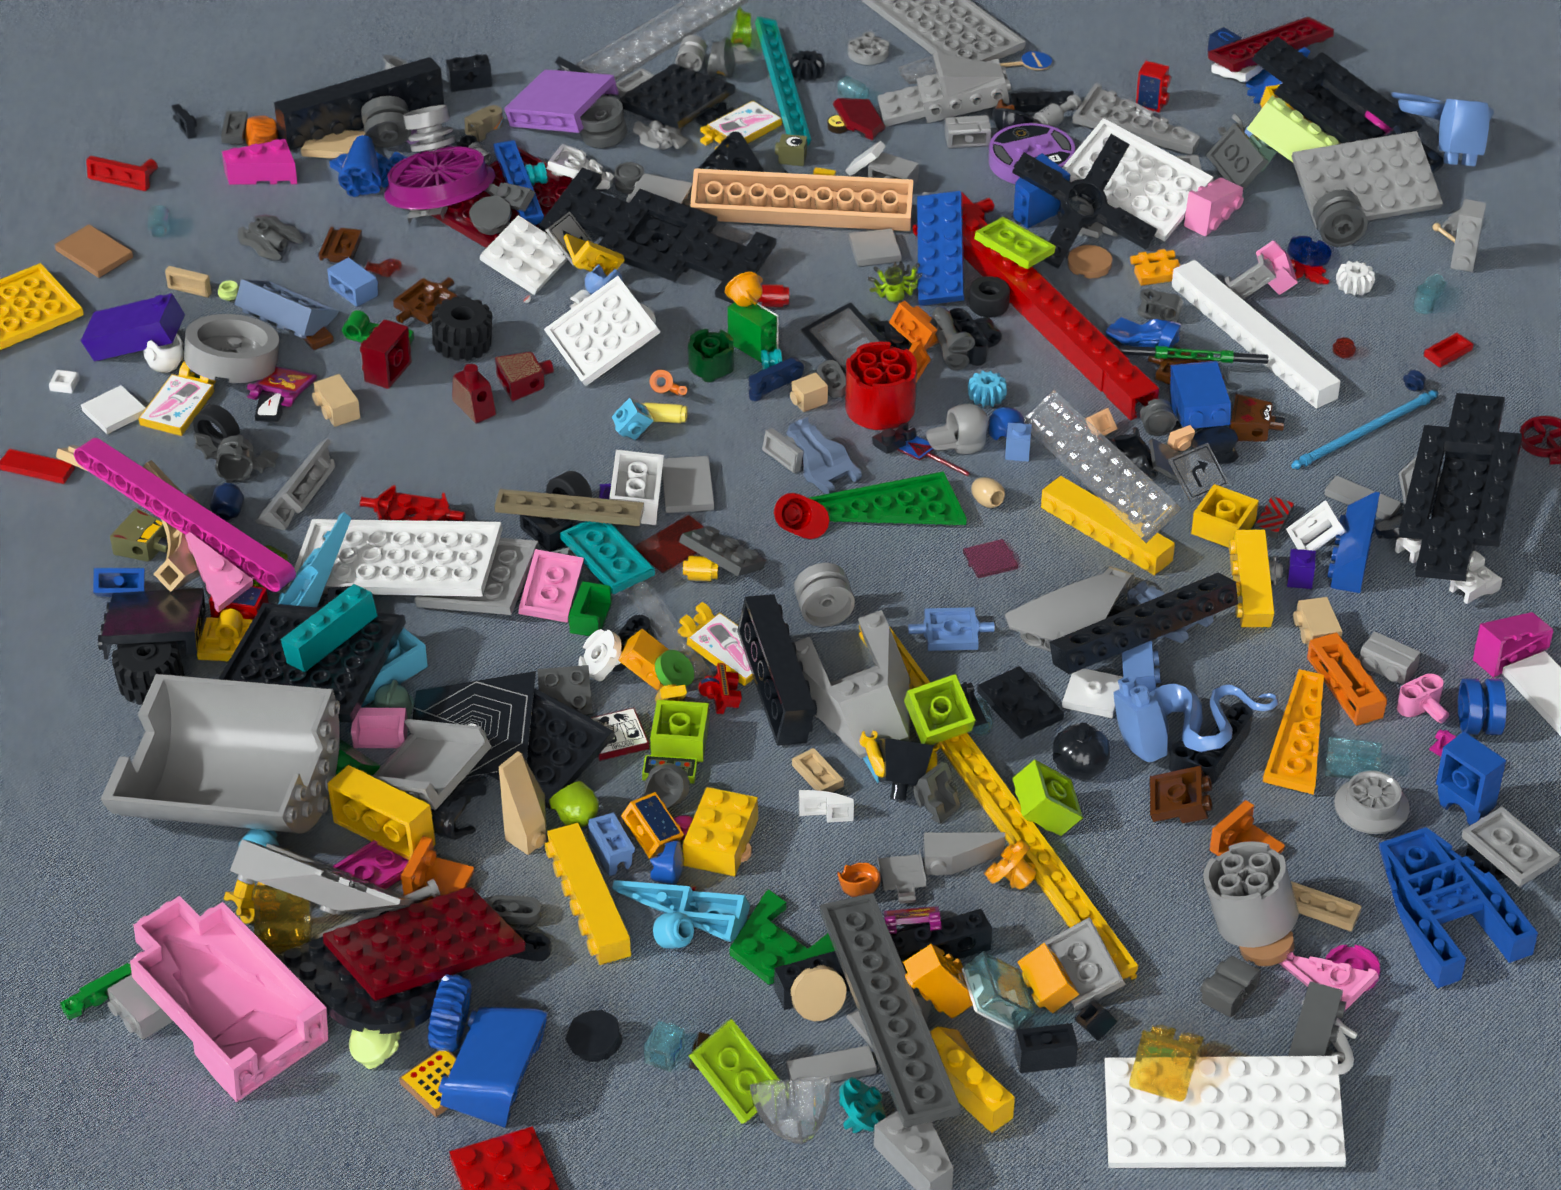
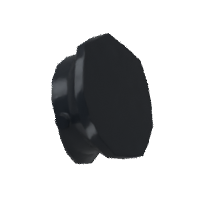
[1192,426,1239,464]
[565,1010,622,1062]

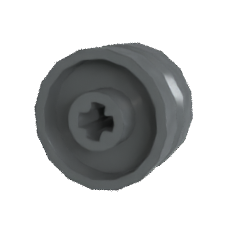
[361,96,412,148]
[580,96,627,148]
[1312,189,1368,247]

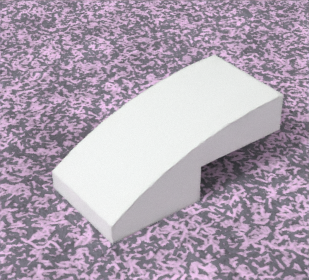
[799,790,854,822]

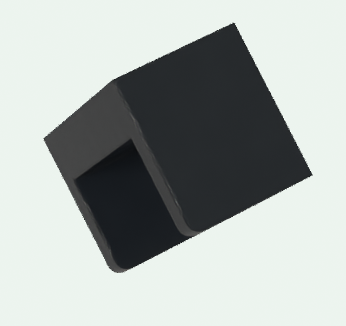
[520,515,573,552]
[1014,1023,1078,1073]

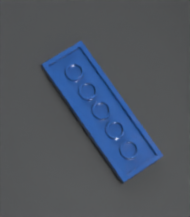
[917,191,965,306]

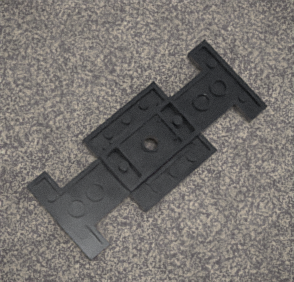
[539,167,777,304]

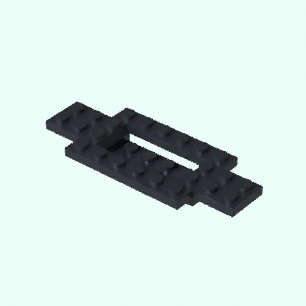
[1252,36,1444,174]
[1399,393,1522,582]

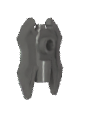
[238,215,304,260]

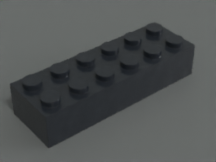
[737,594,817,746]

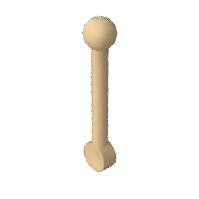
[1432,223,1456,243]

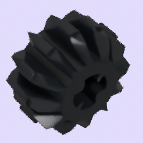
[790,49,825,82]

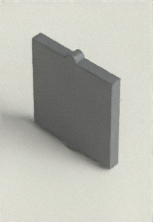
[1149,438,1187,485]

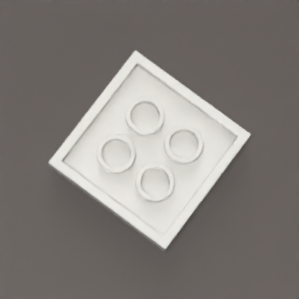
[479,215,568,295]

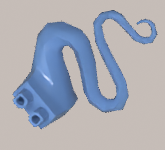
[1391,92,1495,166]
[1113,675,1278,762]

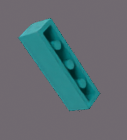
[281,584,377,672]

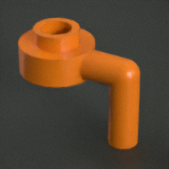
[650,370,687,397]

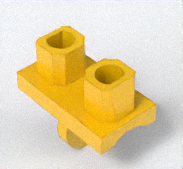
[224,879,281,924]

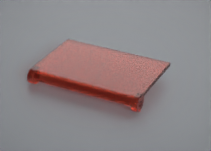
[633,515,704,573]

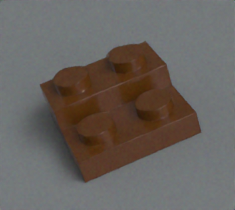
[1150,766,1213,824]

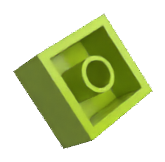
[904,674,976,745]
[650,700,709,762]
[1012,759,1083,836]

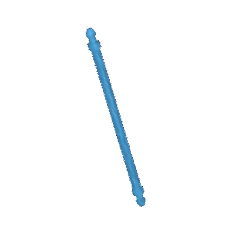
[1291,390,1439,469]

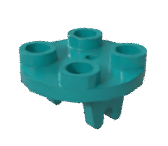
[839,1077,886,1133]

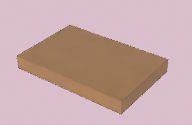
[55,224,133,278]

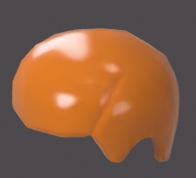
[837,863,881,897]

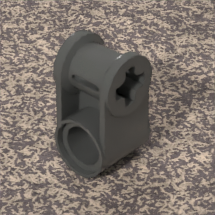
[1137,289,1183,322]

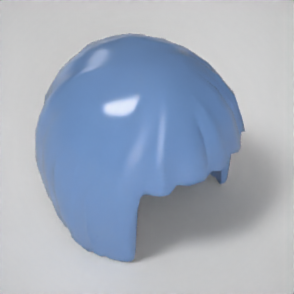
[585,264,623,295]

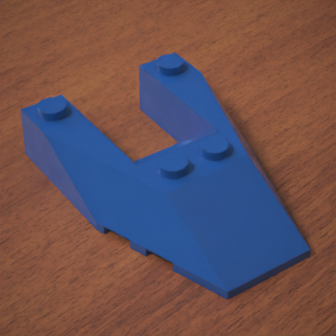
[1379,827,1538,989]

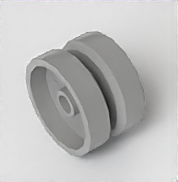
[794,563,855,627]

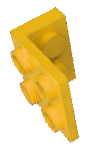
[564,234,625,276]

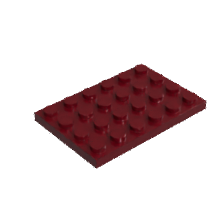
[323,887,525,1000]

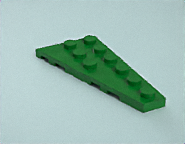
[809,471,967,525]

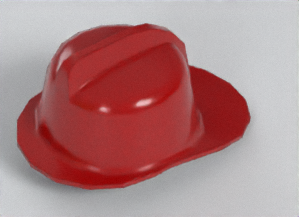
[774,493,829,539]

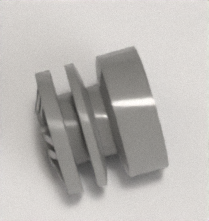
[403,105,455,152]

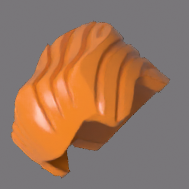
[245,115,278,146]

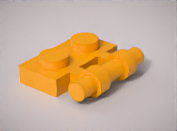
[1130,249,1181,286]

